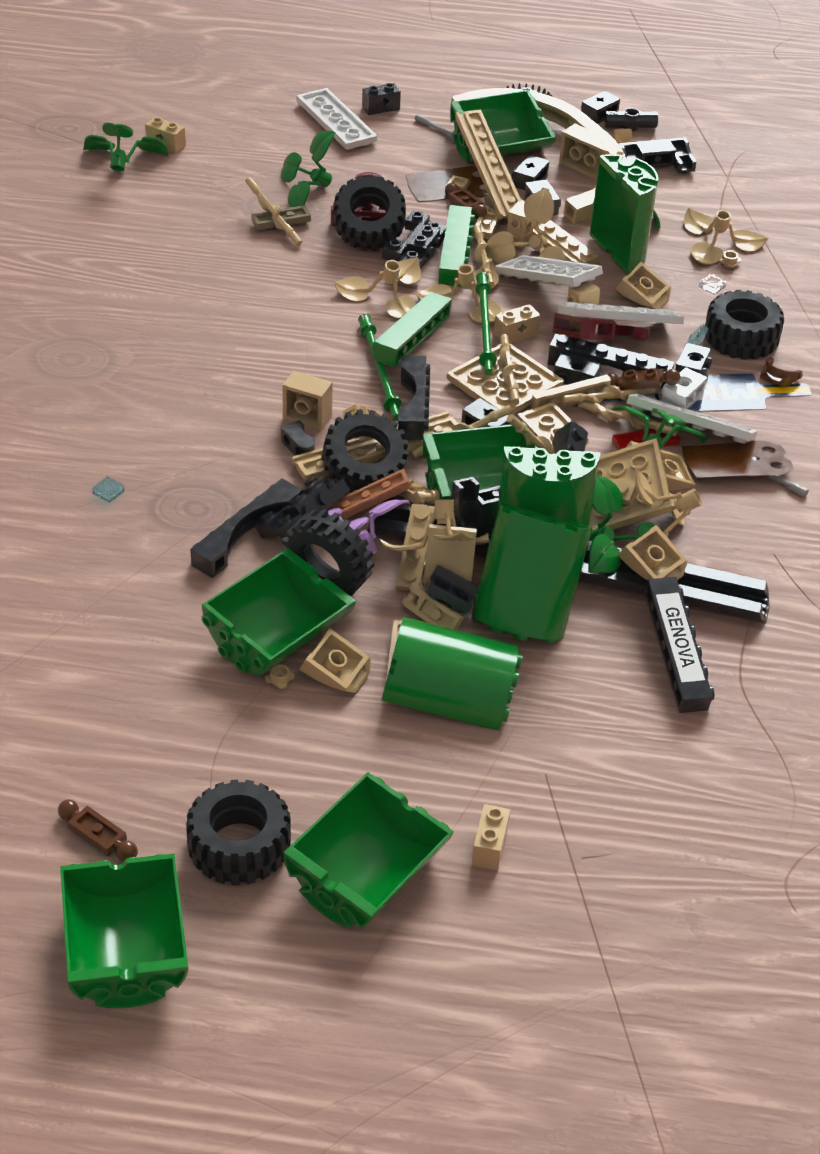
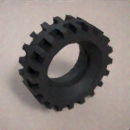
[321,409,409,493]
[282,509,374,596]

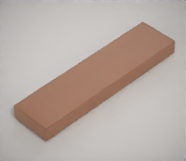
[327,469,413,520]

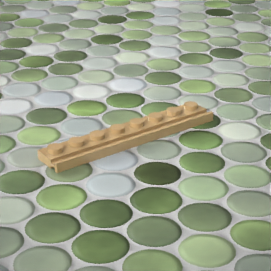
[455,110,522,220]
[484,194,599,265]
[292,411,458,481]

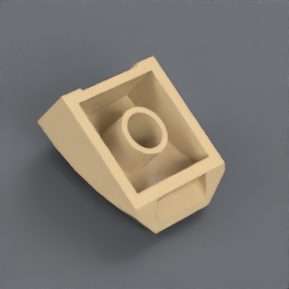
[615,262,671,309]
[618,525,687,580]
[299,628,371,693]

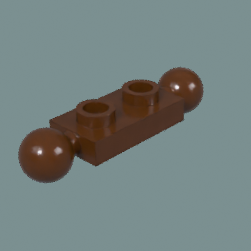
[445,183,487,219]
[607,368,681,390]
[58,799,138,862]

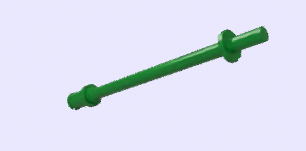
[475,272,497,375]
[358,313,402,421]

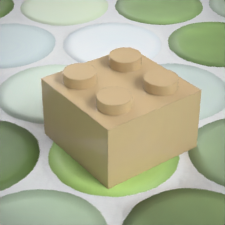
[282,371,333,430]

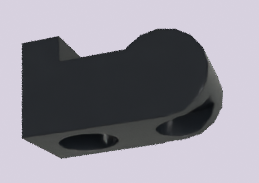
[281,420,315,456]

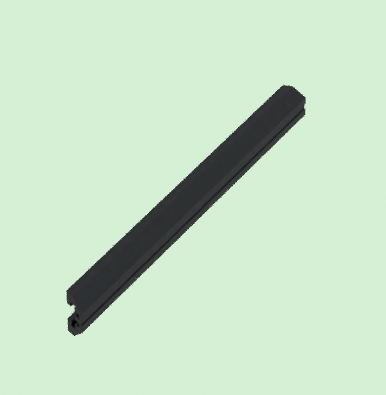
[366,497,770,622]

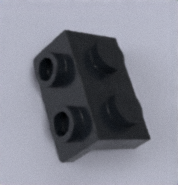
[426,565,478,614]

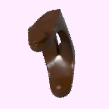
[760,357,803,387]

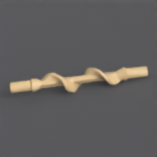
[245,177,303,246]
[473,224,495,288]
[499,334,520,405]
[562,385,661,404]
[578,401,678,436]
[411,405,512,459]
[506,414,555,454]

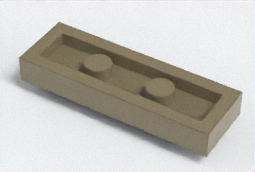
[251,205,311,230]

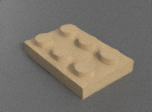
[518,402,589,454]

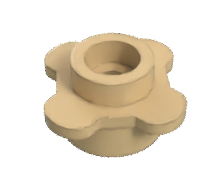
[719,251,741,268]
[265,664,295,689]

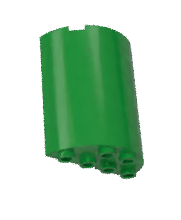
[450,90,556,162]
[589,154,658,275]
[423,423,538,508]
[497,446,600,526]
[472,502,593,643]
[201,548,356,675]
[381,617,522,731]
[284,772,454,928]
[60,854,188,1008]

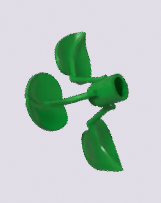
[83,122,168,172]
[281,131,336,208]
[612,405,707,448]
[588,475,655,573]

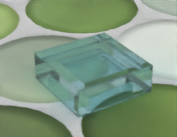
[686,324,708,345]
[92,476,125,503]

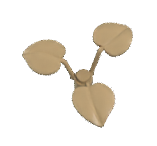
[485,188,566,264]
[684,207,768,265]
[335,257,421,320]
[417,263,502,324]
[634,466,702,538]
[381,500,489,551]

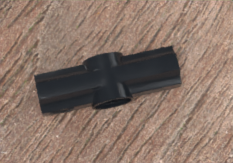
[604,108,658,131]

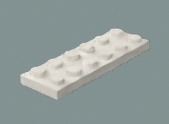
[297,88,377,150]
[495,255,603,287]
[557,302,684,324]
[627,393,757,444]

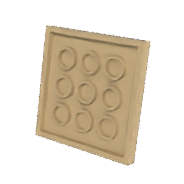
[446,343,564,415]
[589,438,673,531]

